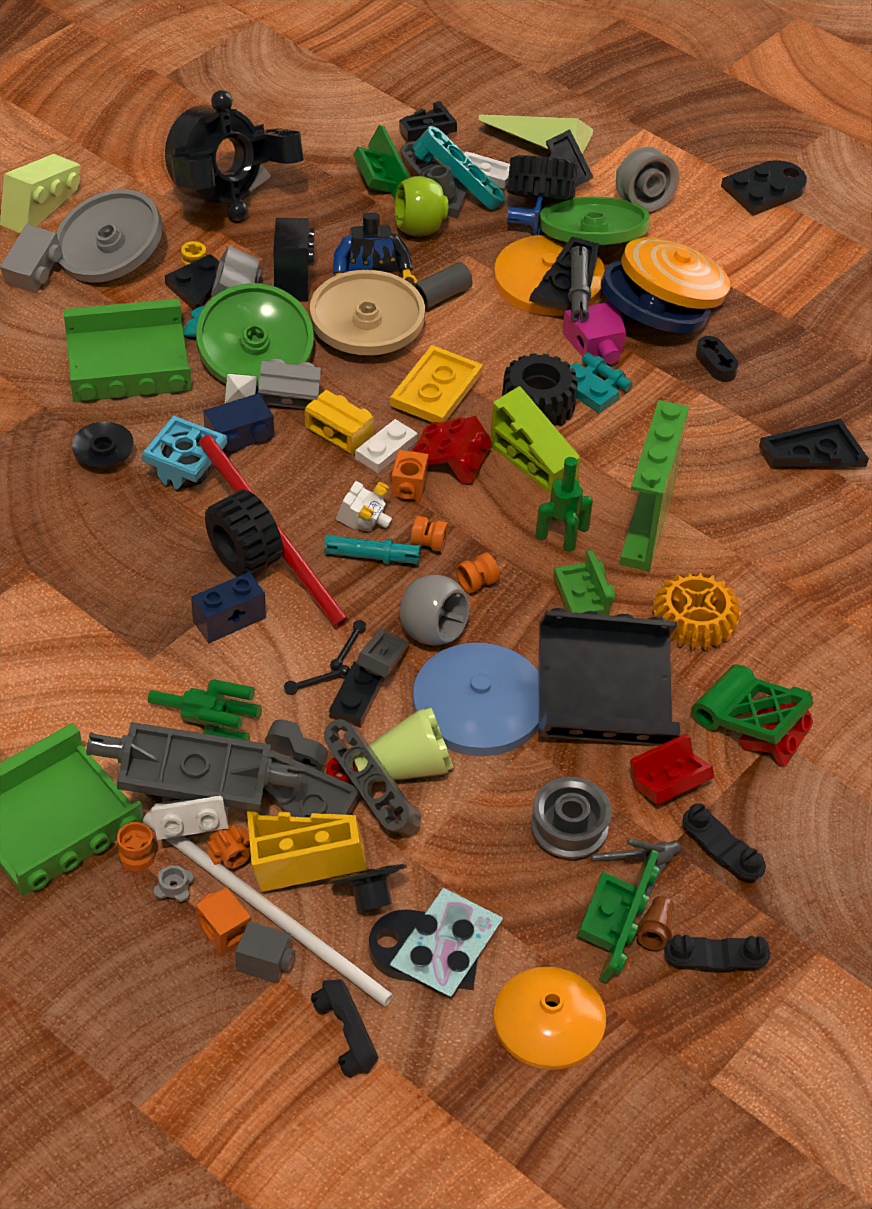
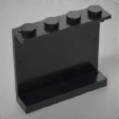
[539,608,680,746]

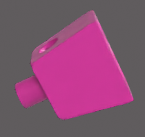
[562,302,626,364]

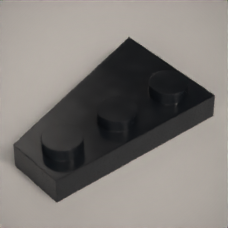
[529,237,599,311]
[759,418,869,467]

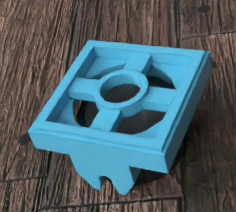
[142,415,227,489]

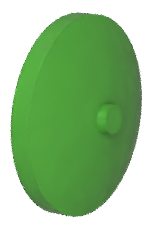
[540,196,650,245]
[196,283,314,391]

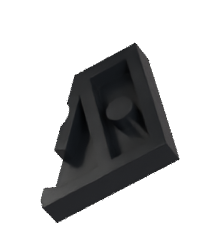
[165,254,219,310]

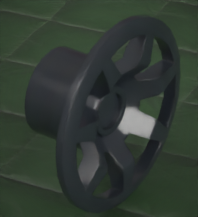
[329,864,407,911]

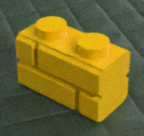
[305,390,374,455]

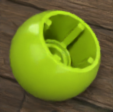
[395,176,448,237]

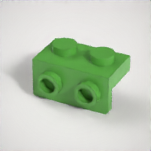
[553,550,615,616]

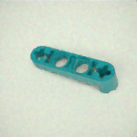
[412,126,506,210]

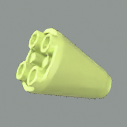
[354,708,454,782]

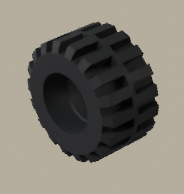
[507,155,578,200]
[502,353,578,427]
[205,489,283,576]

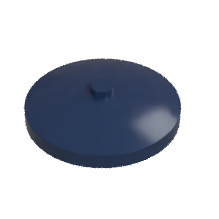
[601,261,711,333]

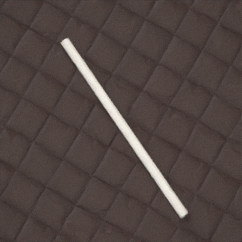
[143,811,393,1007]

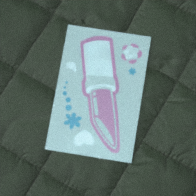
[390,888,503,997]

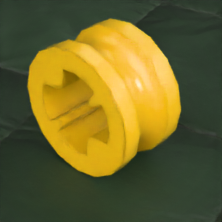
[181,241,206,266]

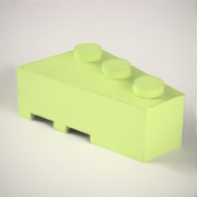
[0,154,80,233]

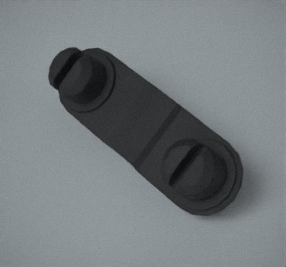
[682,803,766,882]
[664,934,771,971]
[311,979,378,1078]

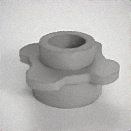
[154,865,194,902]

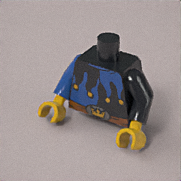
[333,212,417,283]

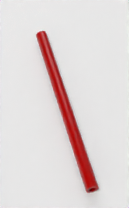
[199,435,348,629]

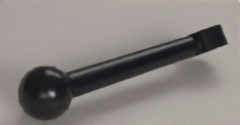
[330,620,366,671]
[284,665,350,695]

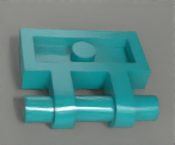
[570,352,633,413]

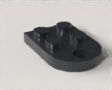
[721,160,807,216]
[369,909,478,990]

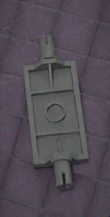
[86,722,303,812]

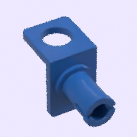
[507,196,546,236]

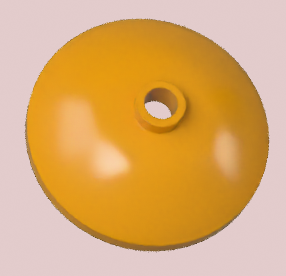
[493,967,606,1070]

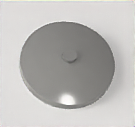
[56,189,163,283]

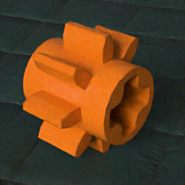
[207,824,251,869]

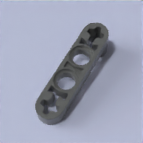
[400,141,456,200]
[324,719,422,836]

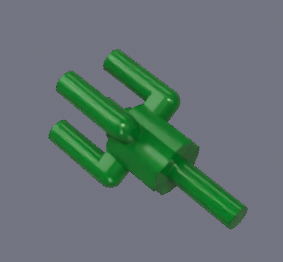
[535,457,593,552]
[148,679,262,741]

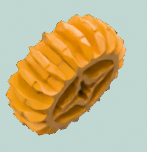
[652,572,741,651]

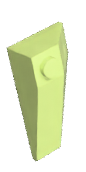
[478,115,593,154]

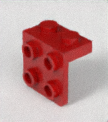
[412,416,492,485]

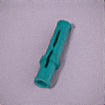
[324,534,421,565]

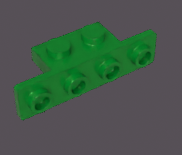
[353,125,410,199]
[576,850,660,983]

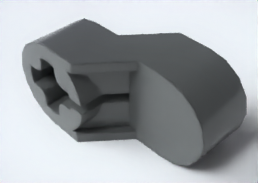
[265,719,328,771]

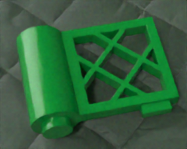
[691,664,814,744]

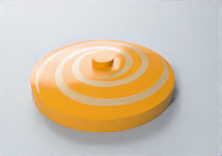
[621,237,730,309]

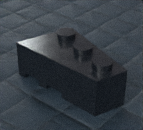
[273,218,315,302]

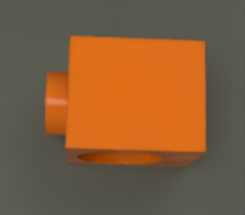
[391,450,428,501]
[196,887,251,955]

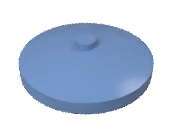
[413,643,539,756]

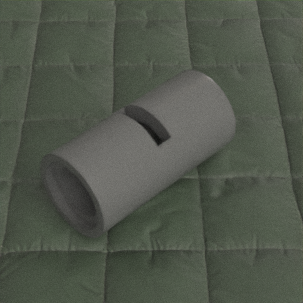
[412,262,473,310]

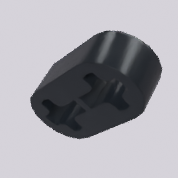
[696,336,738,382]

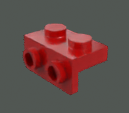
[739,695,813,766]
[630,734,715,805]

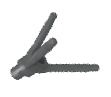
[591,838,681,896]

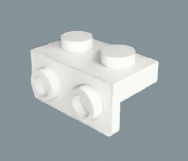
[151,796,229,840]

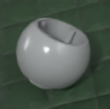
[399,574,470,646]

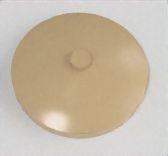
[310,270,425,355]

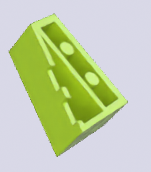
[490,386,581,495]

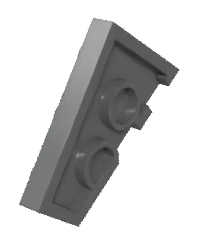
[263,750,361,818]

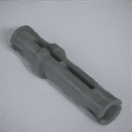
[568,246,591,323]

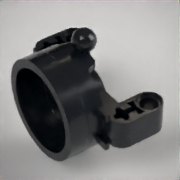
[165,90,304,222]

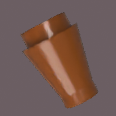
[636,896,674,950]

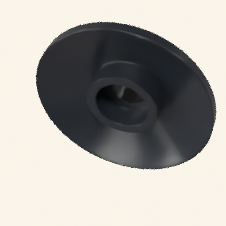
[72,422,134,467]

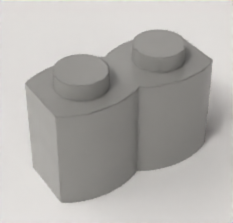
[211,245,262,297]

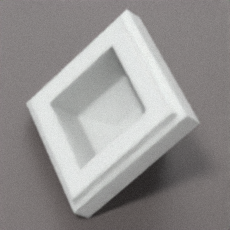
[225,374,257,403]

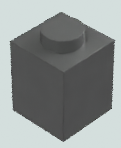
[235,921,295,984]

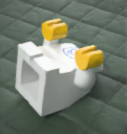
[336,481,392,532]

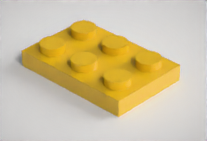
[390,345,483,423]

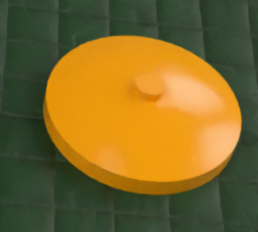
[494,235,605,316]

